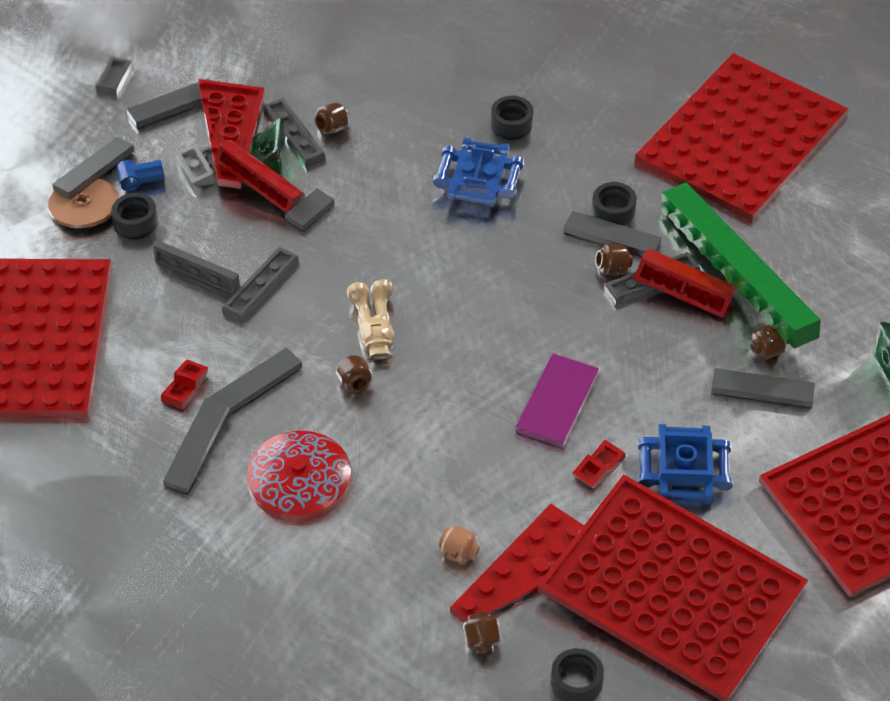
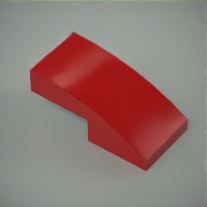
[161,359,208,410]
[572,439,626,489]

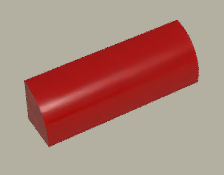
[215,140,305,213]
[634,248,737,318]

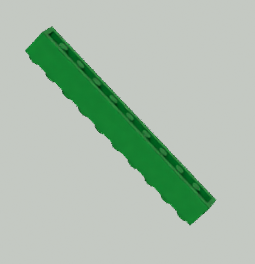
[660,183,821,349]

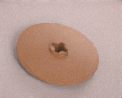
[48,178,119,228]

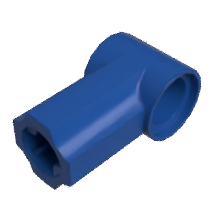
[116,160,165,191]

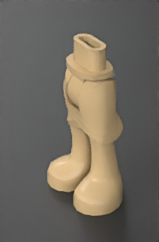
[347,279,394,360]

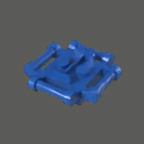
[433,137,524,208]
[638,424,733,504]

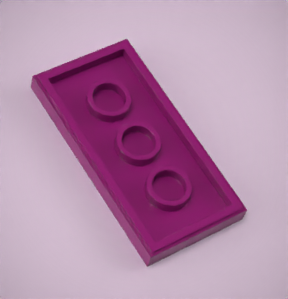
[515,353,599,448]

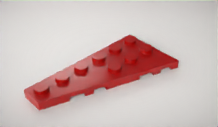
[198,79,265,189]
[450,503,584,622]

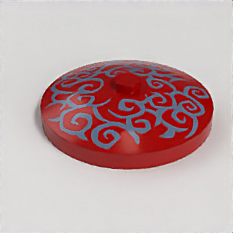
[247,431,351,521]

